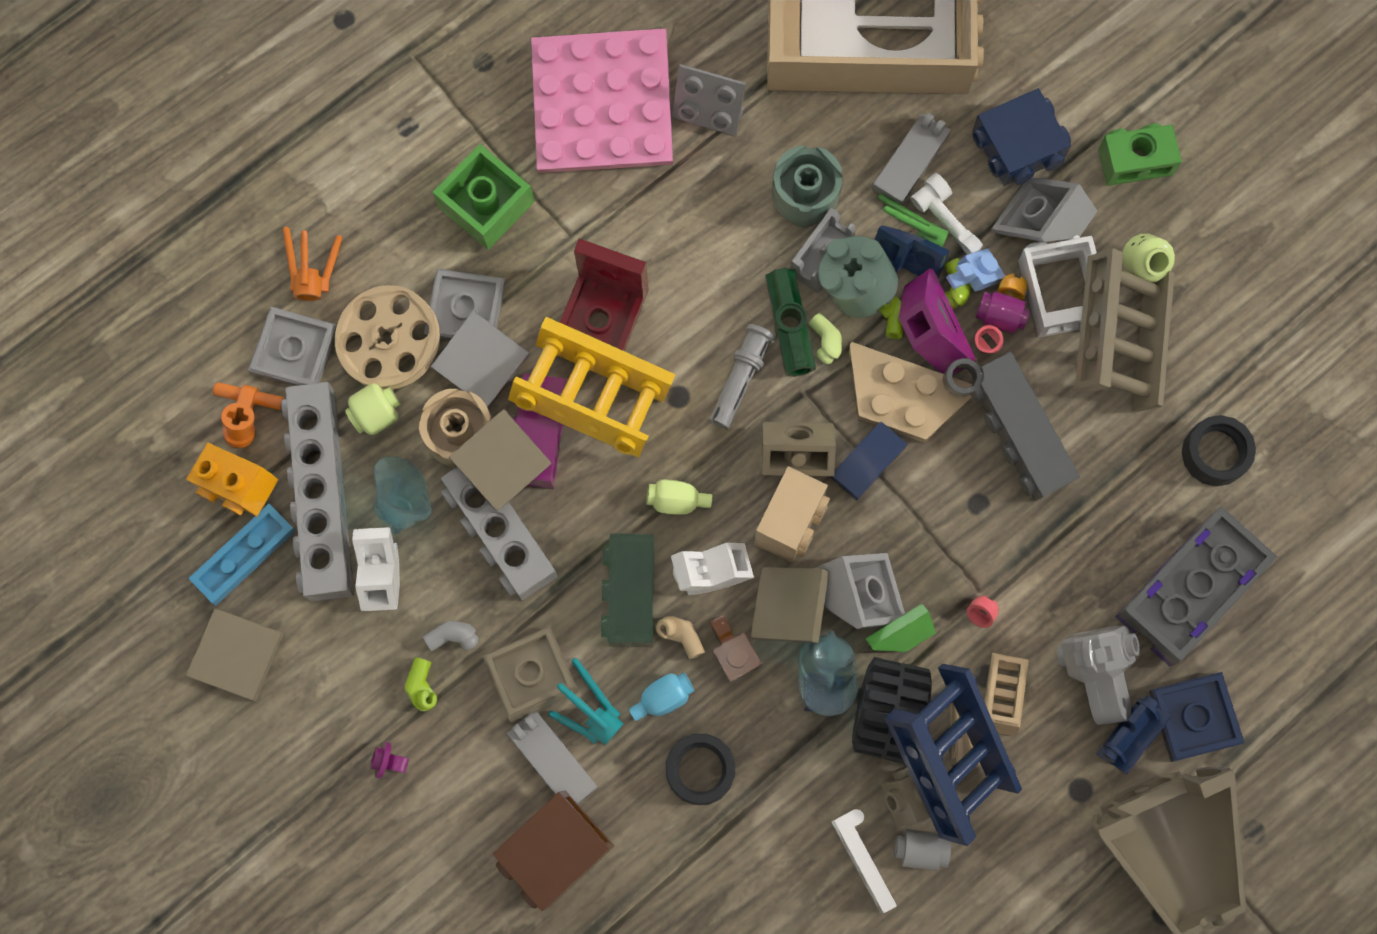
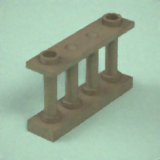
[1075,248,1175,412]

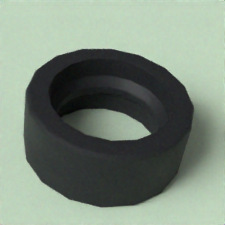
[1181,415,1256,486]
[666,734,735,805]

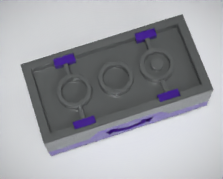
[1115,506,1278,667]

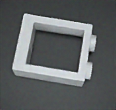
[1018,235,1097,338]

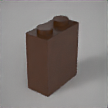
[493,790,615,911]

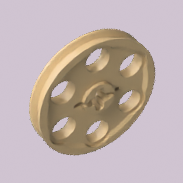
[335,285,440,390]

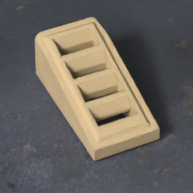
[984,653,1029,736]

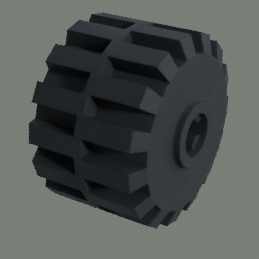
[852,657,932,764]

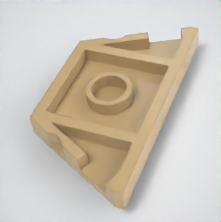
[849,342,972,443]

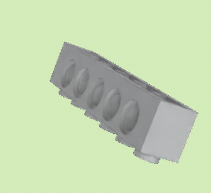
[281,382,354,602]

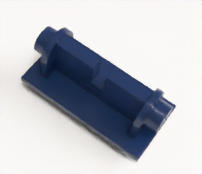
[1096,696,1171,775]

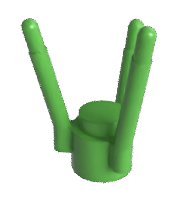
[878,194,948,247]

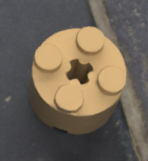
[419,389,492,469]

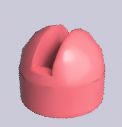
[975,325,1004,355]
[966,596,999,628]

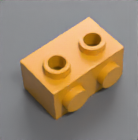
[186,442,279,517]

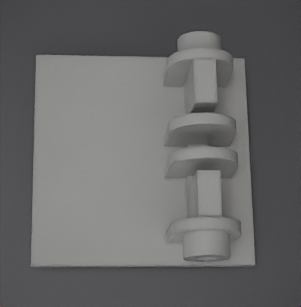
[672,64,746,136]

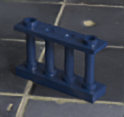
[884,664,1022,846]

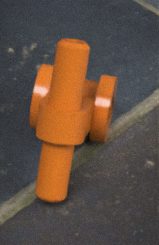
[212,382,284,448]

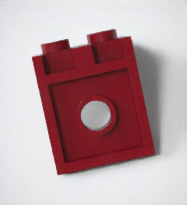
[559,238,649,351]

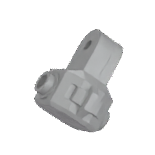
[1057,626,1139,725]

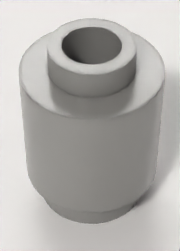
[894,829,951,871]

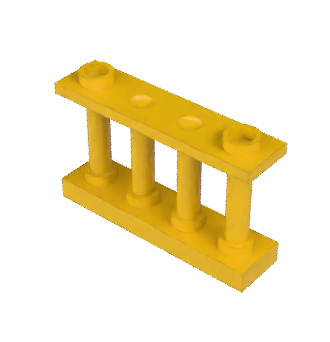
[508,317,676,458]

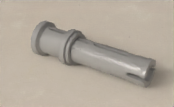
[708,324,776,430]

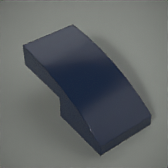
[874,225,950,279]
[830,421,908,501]

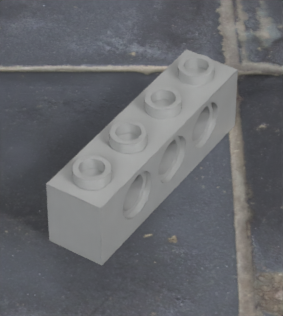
[441,467,558,601]

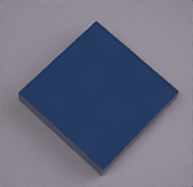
[1149,672,1245,762]

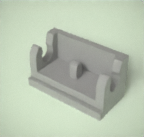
[791,208,856,293]

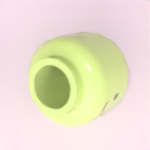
[1122,233,1175,282]
[345,383,401,435]

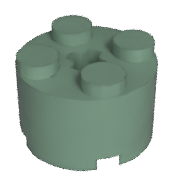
[772,145,842,228]
[819,236,898,318]

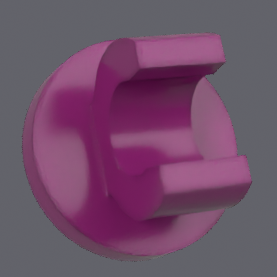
[370,741,409,779]

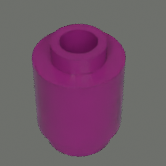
[975,291,1030,334]

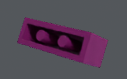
[512,374,567,489]

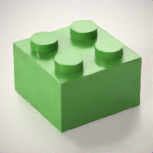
[432,144,535,250]

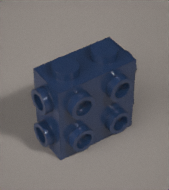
[972,88,1071,186]

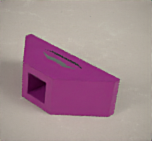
[899,269,977,376]

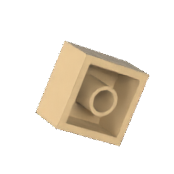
[754,466,830,564]

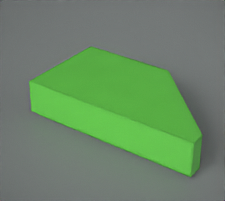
[866,604,936,652]

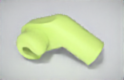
[808,312,842,364]

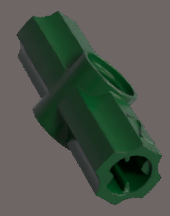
[765,268,816,377]

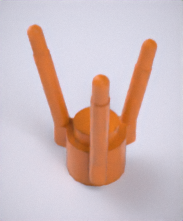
[283,227,342,301]

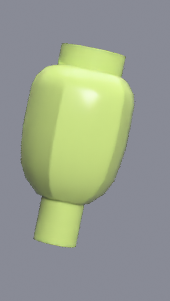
[646,479,712,514]

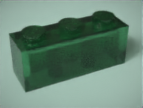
[601,534,654,647]

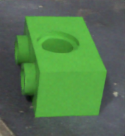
[1098,123,1182,186]

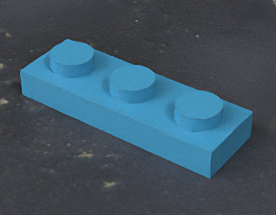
[188,504,296,606]

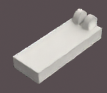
[831,809,897,913]

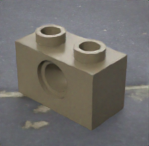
[761,422,836,476]

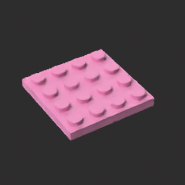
[531,28,674,173]

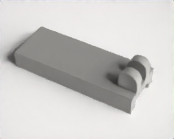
[872,113,951,205]
[507,711,599,804]

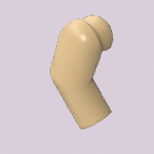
[656,616,705,660]

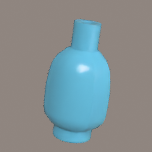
[629,672,695,721]

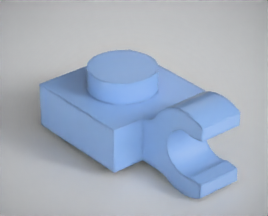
[946,249,1005,292]

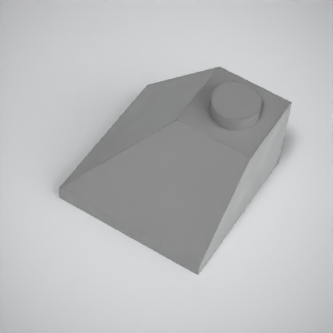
[991,177,1097,242]
[813,553,905,629]

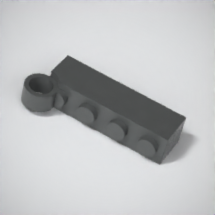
[943,352,1080,501]

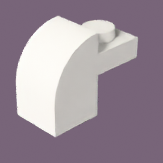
[352,527,400,611]
[671,543,754,595]

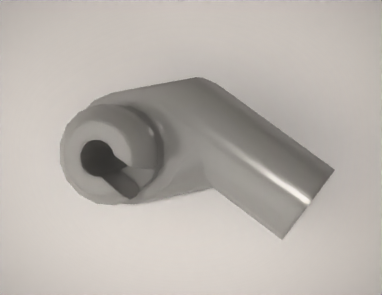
[423,620,479,651]

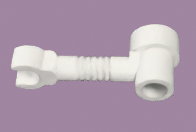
[910,173,983,255]

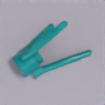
[548,658,624,746]

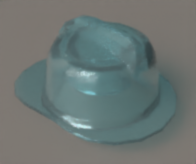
[374,456,432,535]
[798,631,857,717]

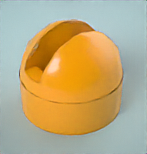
[997,273,1027,300]

